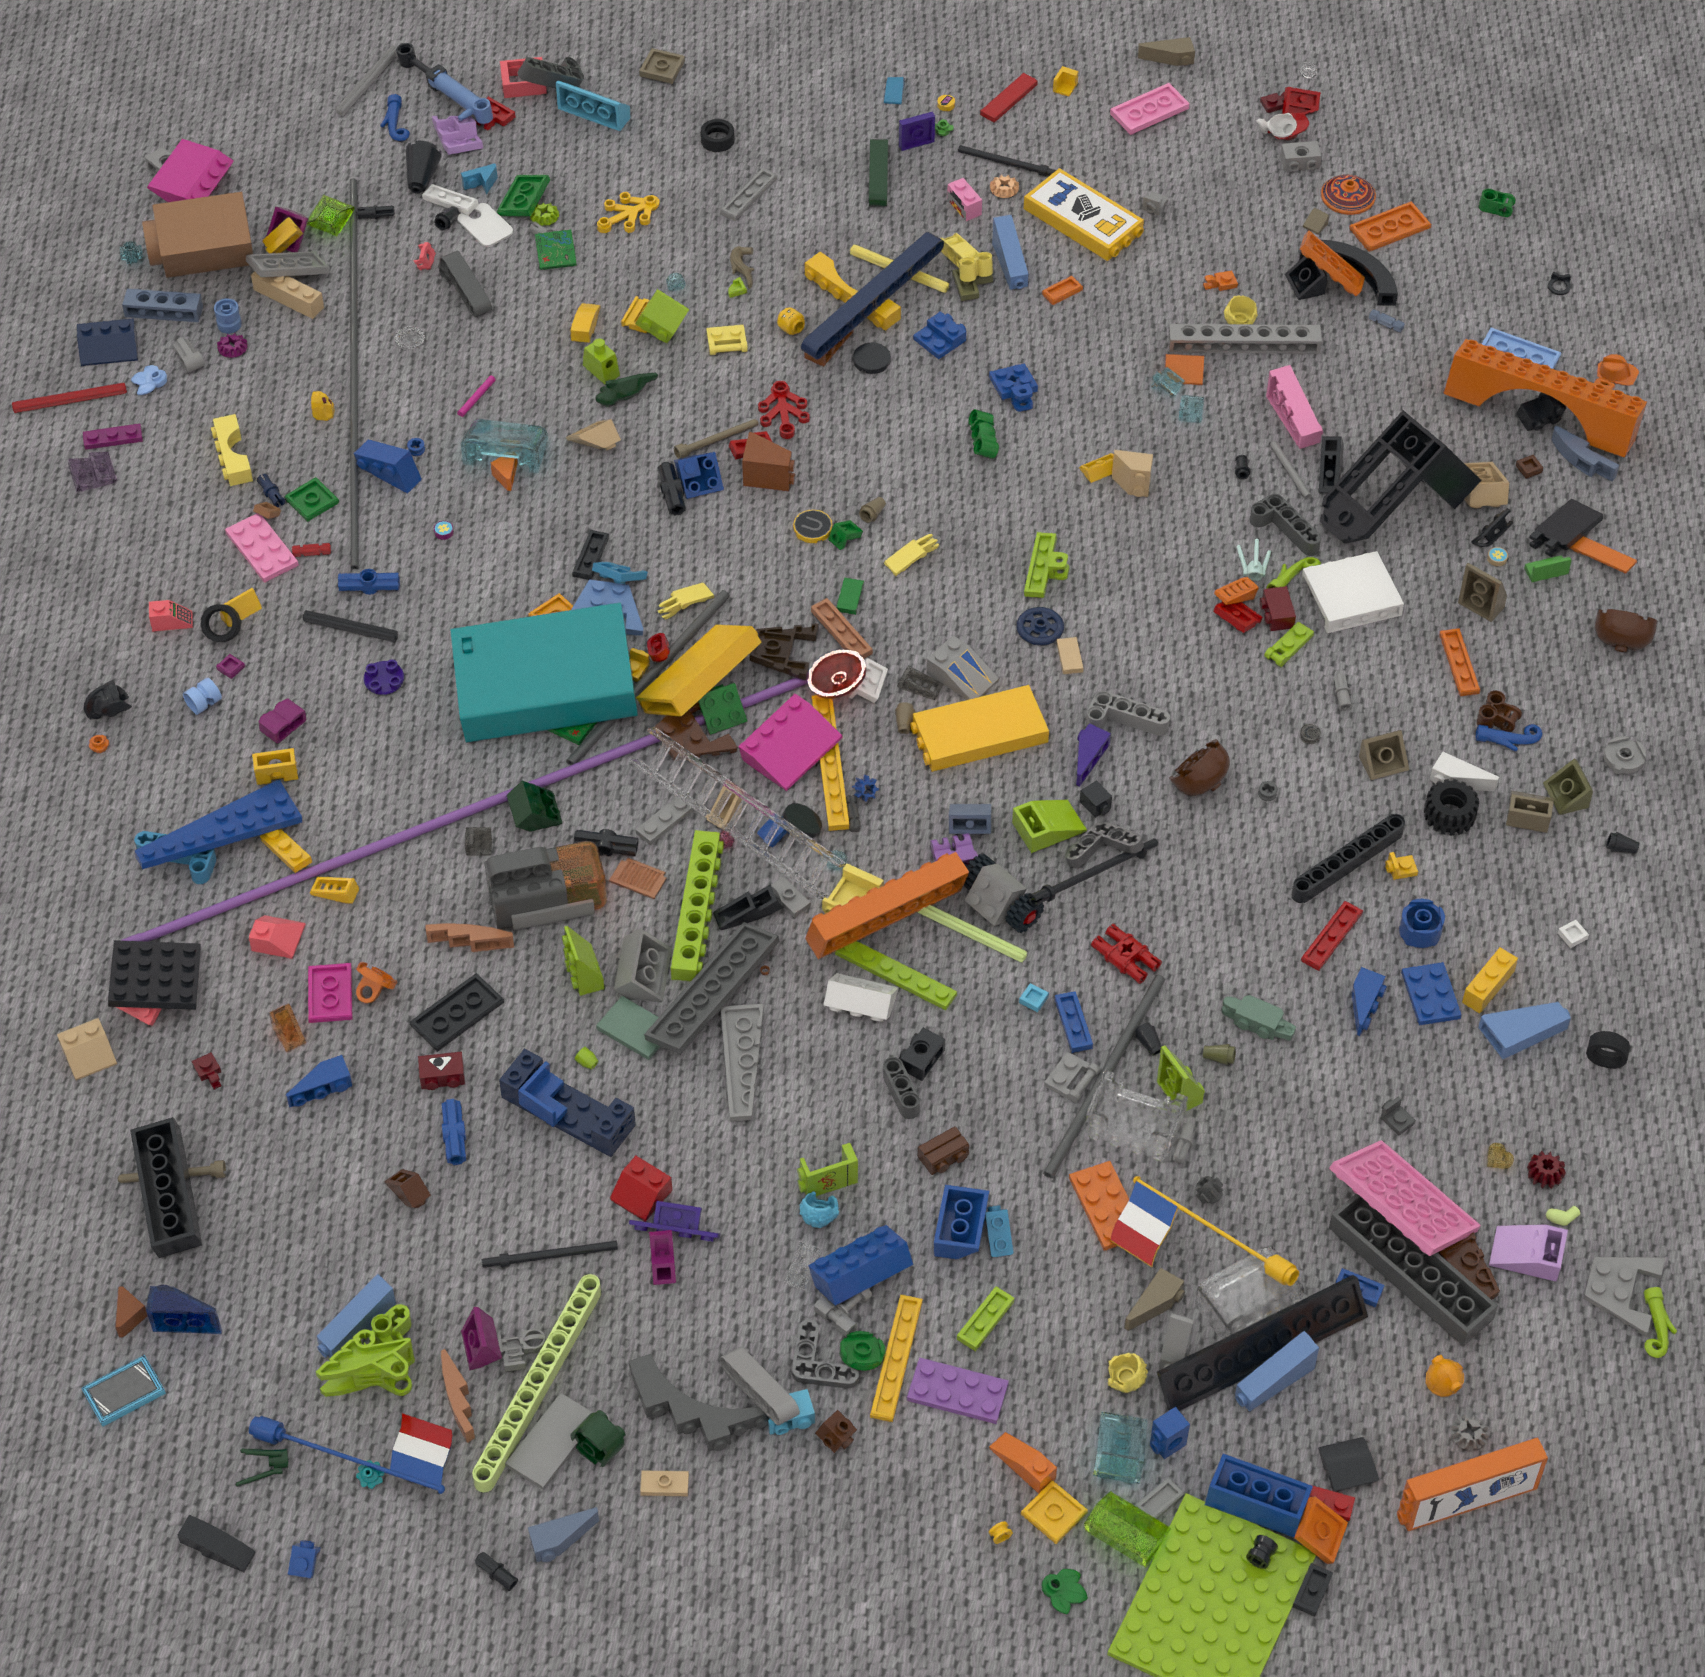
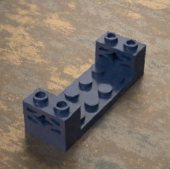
[499,1048,636,1157]

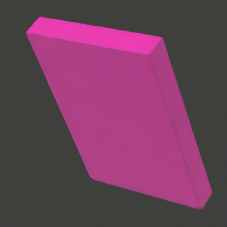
[308,963,353,1023]

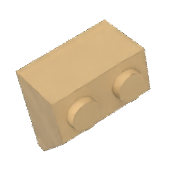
[1112,450,1153,497]
[57,1018,117,1080]

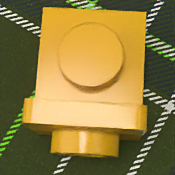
[629,648,650,682]
[1385,852,1418,880]

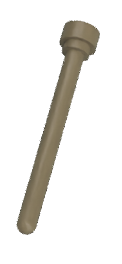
[673,419,758,459]
[118,1160,226,1183]

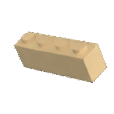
[251,271,324,319]

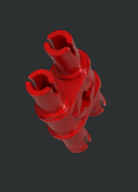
[1091,923,1162,984]

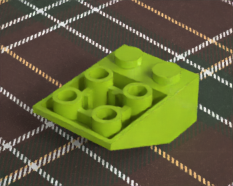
[1012,799,1087,853]
[562,926,604,996]

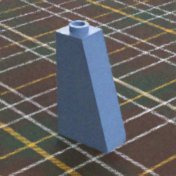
[992,215,1028,290]
[1478,1002,1571,1059]
[317,1274,396,1358]
[1235,1331,1319,1412]

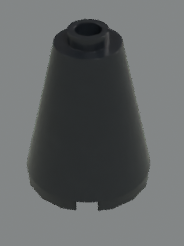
[405,140,442,194]

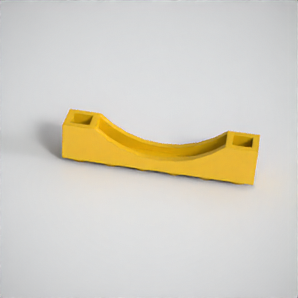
[805,252,901,331]

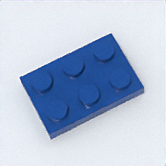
[1401,962,1462,1026]

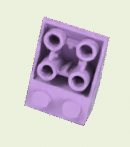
[1489,1225,1568,1282]

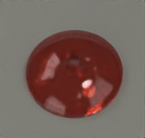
[807,649,867,699]

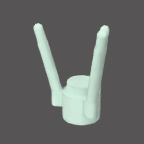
[1237,539,1271,581]

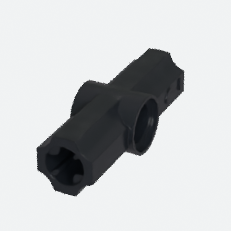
[657,462,686,516]
[573,829,639,857]

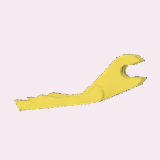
[884,534,939,576]
[658,583,714,620]

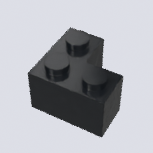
[1516,392,1567,431]

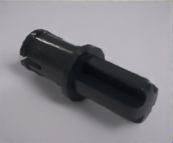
[357,205,395,219]
[475,1552,518,1591]

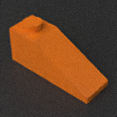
[989,1432,1057,1494]

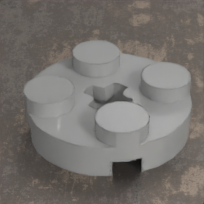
[1604,736,1646,774]

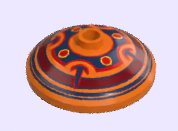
[1321,174,1376,215]

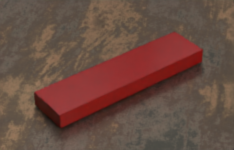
[980,73,1038,123]
[1301,901,1363,971]

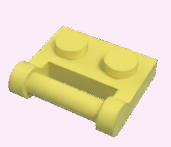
[706,325,748,355]

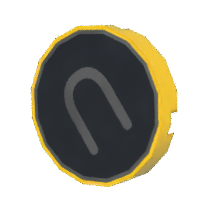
[793,510,832,543]

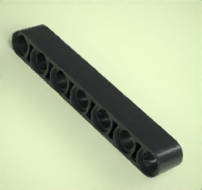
[1291,814,1405,903]

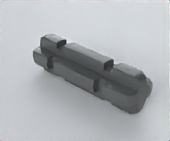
[846,795,861,832]

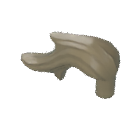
[730,246,754,288]

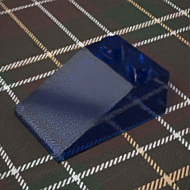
[146,1284,222,1334]

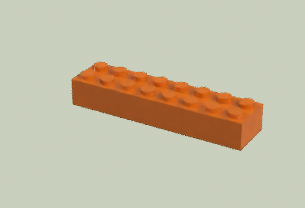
[805,852,969,959]

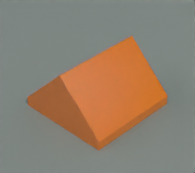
[1164,354,1204,385]

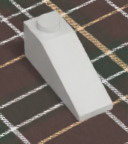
[1430,752,1499,792]

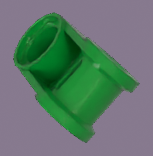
[1478,188,1516,217]

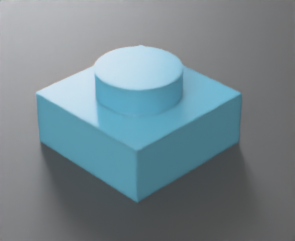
[1019,983,1049,1013]

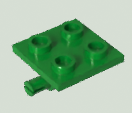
[698,683,747,735]

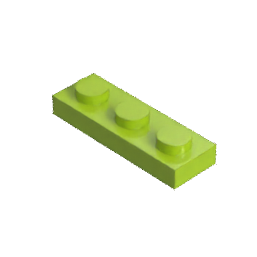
[957,1286,1015,1352]

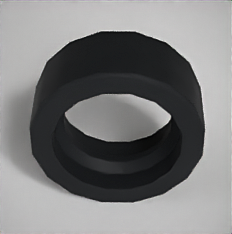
[700,119,735,152]
[200,604,241,642]
[1586,1031,1631,1069]

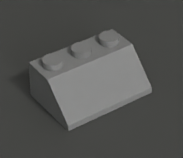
[614,928,672,1002]

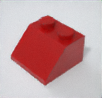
[610,1155,672,1222]

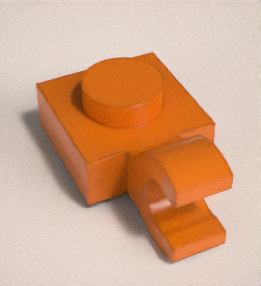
[1203,270,1238,291]

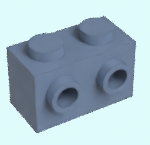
[949,804,992,834]

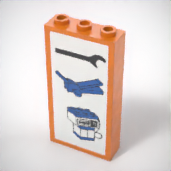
[1397,1437,1548,1531]

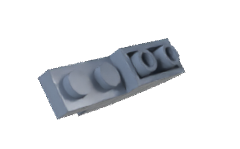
[1551,426,1619,481]

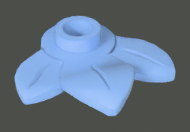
[131,365,167,395]

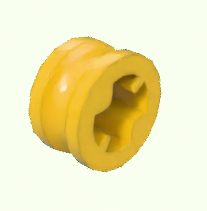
[989,1521,1013,1544]

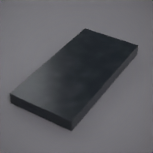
[409,973,504,1052]

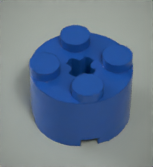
[1399,898,1445,948]

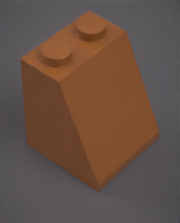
[742,432,795,491]

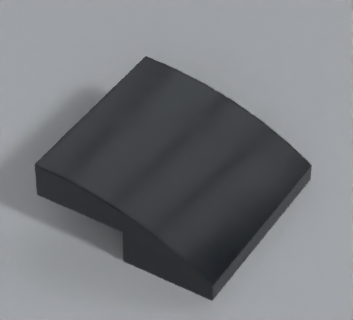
[1318,1437,1379,1492]

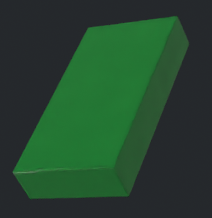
[836,578,864,615]

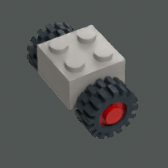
[964,853,1044,933]

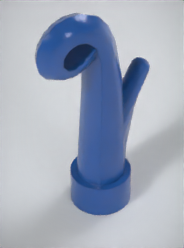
[380,94,410,142]
[1476,724,1542,752]

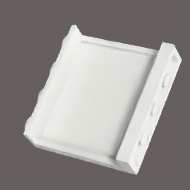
[1301,551,1404,633]

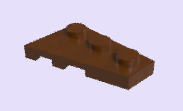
[1438,1232,1500,1300]

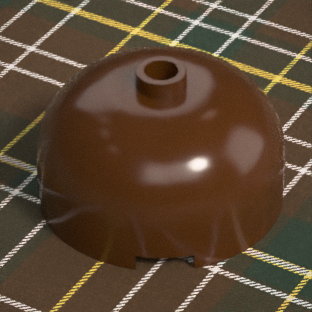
[1595,609,1658,653]
[1169,739,1230,796]

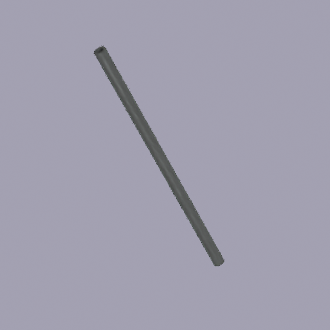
[1043,975,1165,1179]

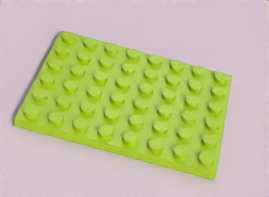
[1107,1493,1316,1677]

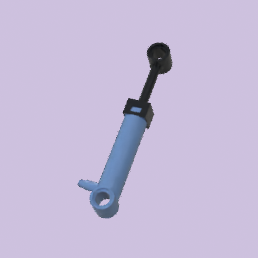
[396,43,493,124]

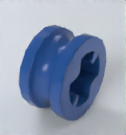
[407,438,425,456]

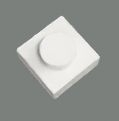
[1558,920,1589,948]

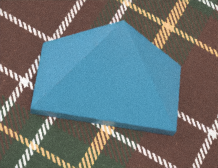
[884,77,905,104]

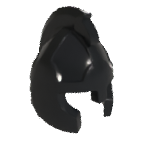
[83,679,132,720]

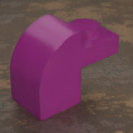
[649,1230,676,1285]

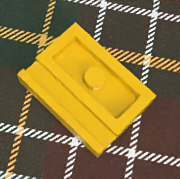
[621,296,649,334]

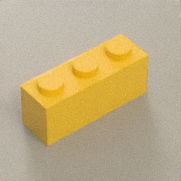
[1462,947,1518,1014]

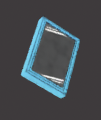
[81,1355,166,1427]

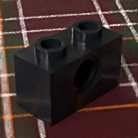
[899,1027,945,1081]

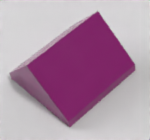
[461,1307,502,1371]

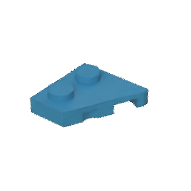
[592,562,648,584]

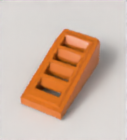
[1214,577,1259,605]

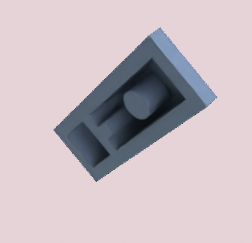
[528,1507,599,1562]

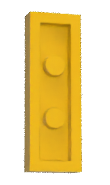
[260,829,312,873]

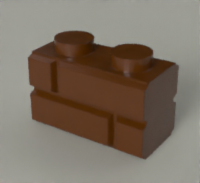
[917,1126,969,1175]

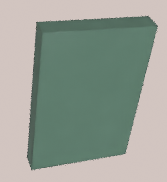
[596,996,661,1060]

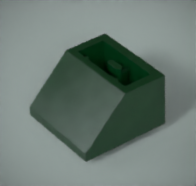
[506,780,562,832]

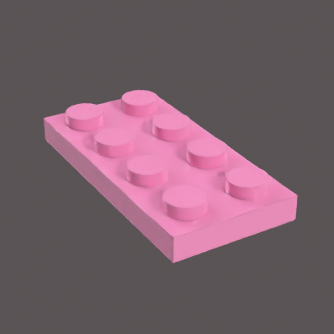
[1110,83,1190,135]
[225,513,299,583]

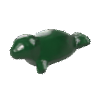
[595,372,658,407]

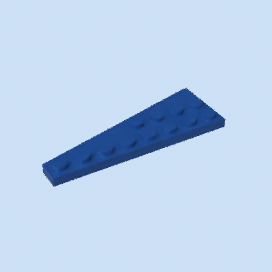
[135,780,302,870]

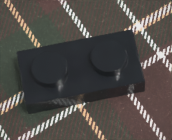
[1293,1563,1333,1617]

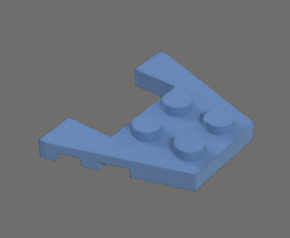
[571,579,643,636]

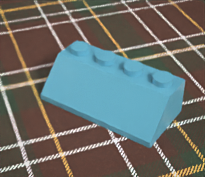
[556,81,631,131]

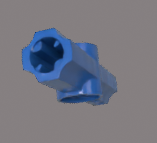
[338,569,400,595]
[442,1099,466,1165]

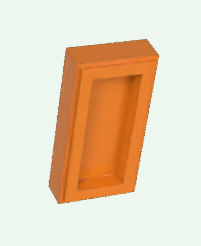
[1042,276,1083,305]

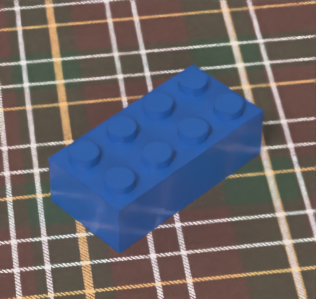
[808,1225,914,1306]

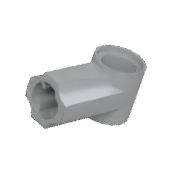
[173,337,205,373]

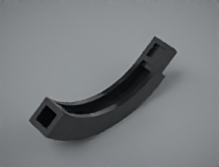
[1299,239,1398,306]

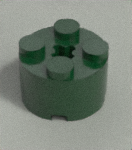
[570,1410,626,1467]

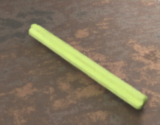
[917,905,1027,962]

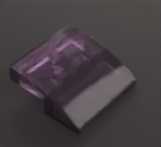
[68,452,117,492]

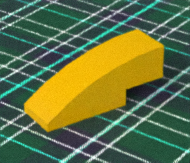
[570,303,601,343]

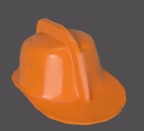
[1597,354,1639,386]

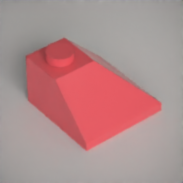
[249,915,306,959]

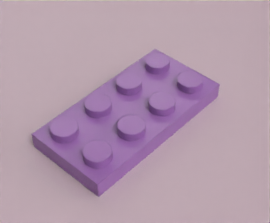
[907,1357,1009,1424]

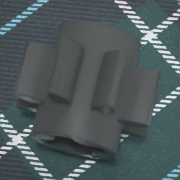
[1196,1176,1223,1204]

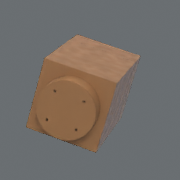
[142,192,253,278]

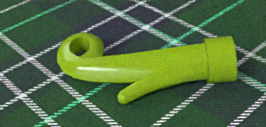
[1266,557,1321,589]
[1643,1287,1677,1358]

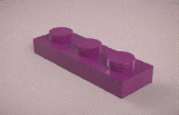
[83,423,143,450]

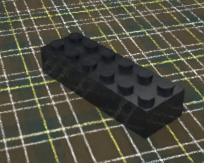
[130,1117,202,1258]

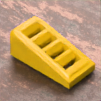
[310,877,359,904]

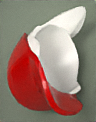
[1256,113,1309,140]

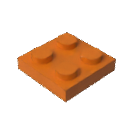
[1294,1496,1348,1564]

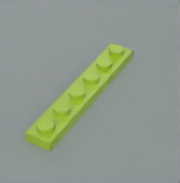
[835,941,957,1010]

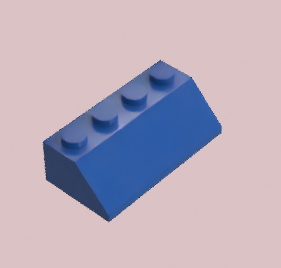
[1205,1454,1313,1537]

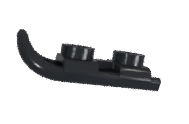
[1471,508,1513,547]

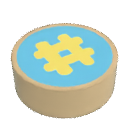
[1487,547,1508,566]

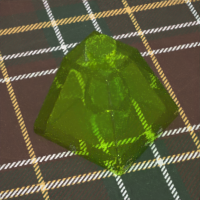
[307,195,355,236]

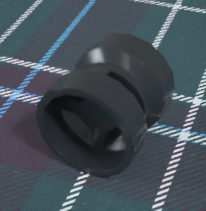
[1246,1535,1278,1569]

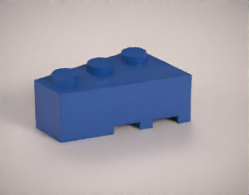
[354,439,422,494]

